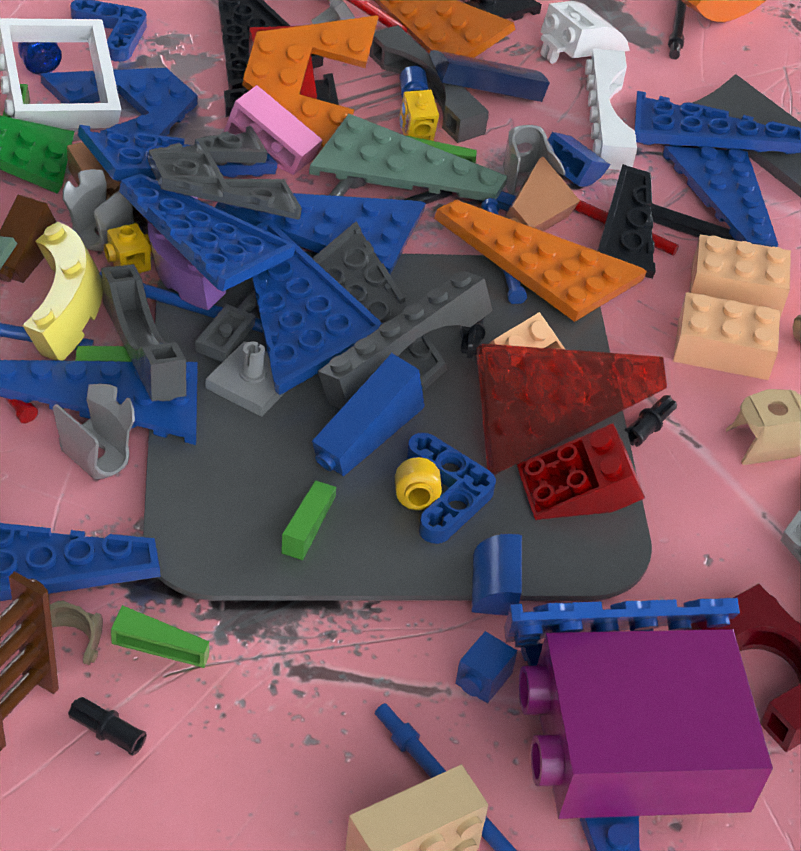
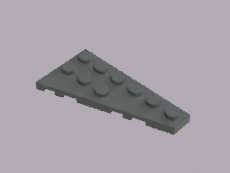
[312,221,447,391]

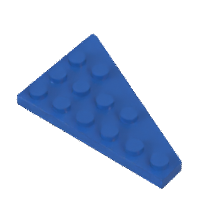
[504,598,740,648]

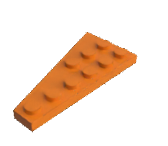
[374,0,516,58]

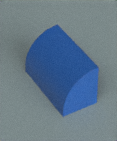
[548,132,611,187]
[471,534,522,616]

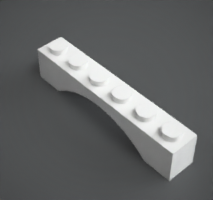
[585,49,637,170]

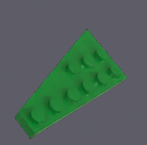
[0,115,75,194]

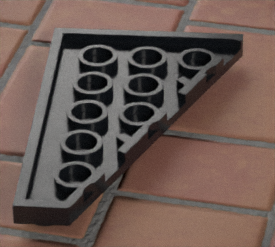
[218,0,324,90]

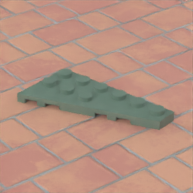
[309,114,508,201]

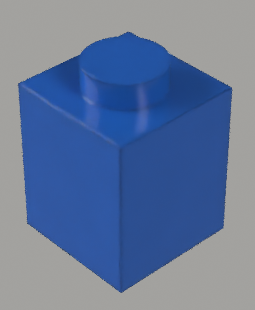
[455,631,518,704]

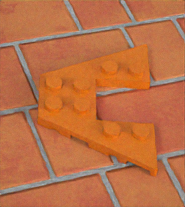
[242,16,379,147]

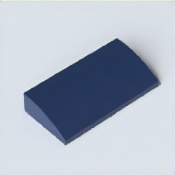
[429,50,550,102]

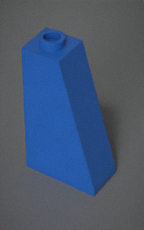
[312,353,425,476]

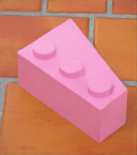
[223,85,323,175]

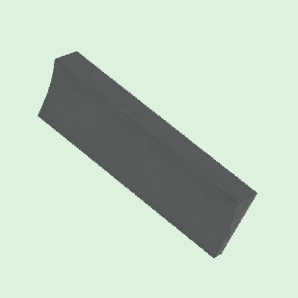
[693,74,801,197]

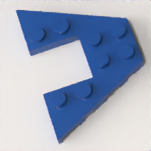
[40,68,198,137]

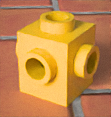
[103,223,152,273]

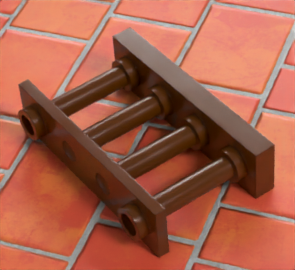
[0,571,59,751]

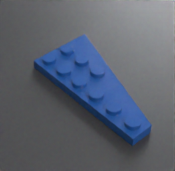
[0,360,198,445]

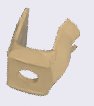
[726,389,801,465]

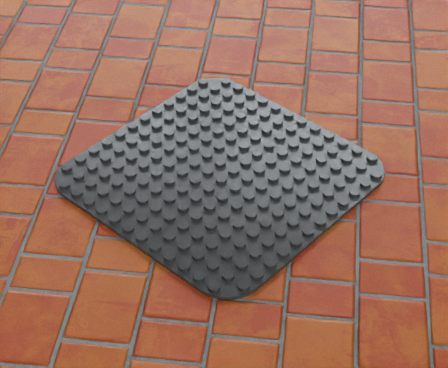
[143,251,652,601]

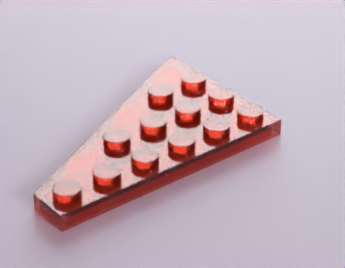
[476,343,667,476]

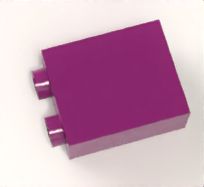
[519,629,773,819]

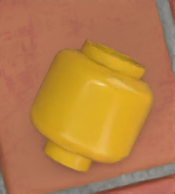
[395,457,442,511]

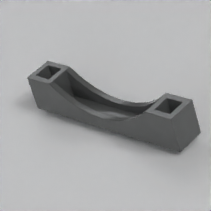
[369,25,489,143]
[101,264,187,401]
[318,271,493,409]

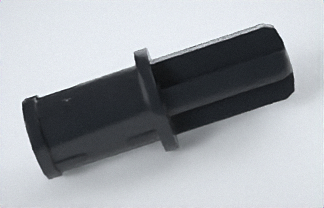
[459,317,486,359]
[624,395,677,447]
[68,697,147,756]

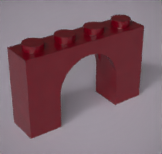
[689,584,801,752]

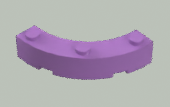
[148,196,227,310]

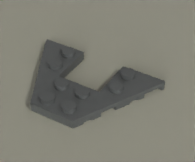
[148,126,302,219]

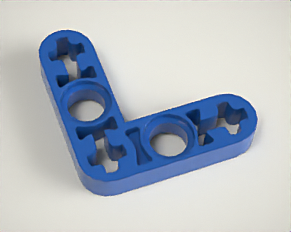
[70,0,147,62]
[407,433,496,544]

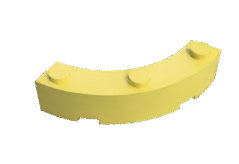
[22,221,103,361]

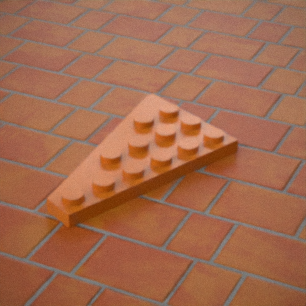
[434,200,647,322]

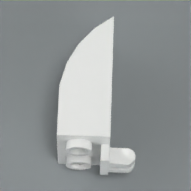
[540,1,630,64]

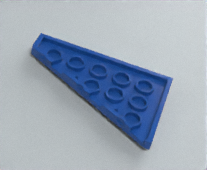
[119,173,296,292]
[215,193,426,275]
[252,219,383,395]

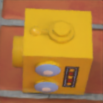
[399,90,439,141]

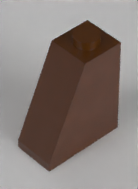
[0,194,57,283]

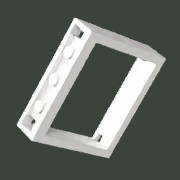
[0,18,121,129]

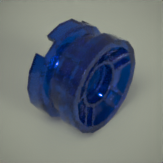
[18,42,62,75]

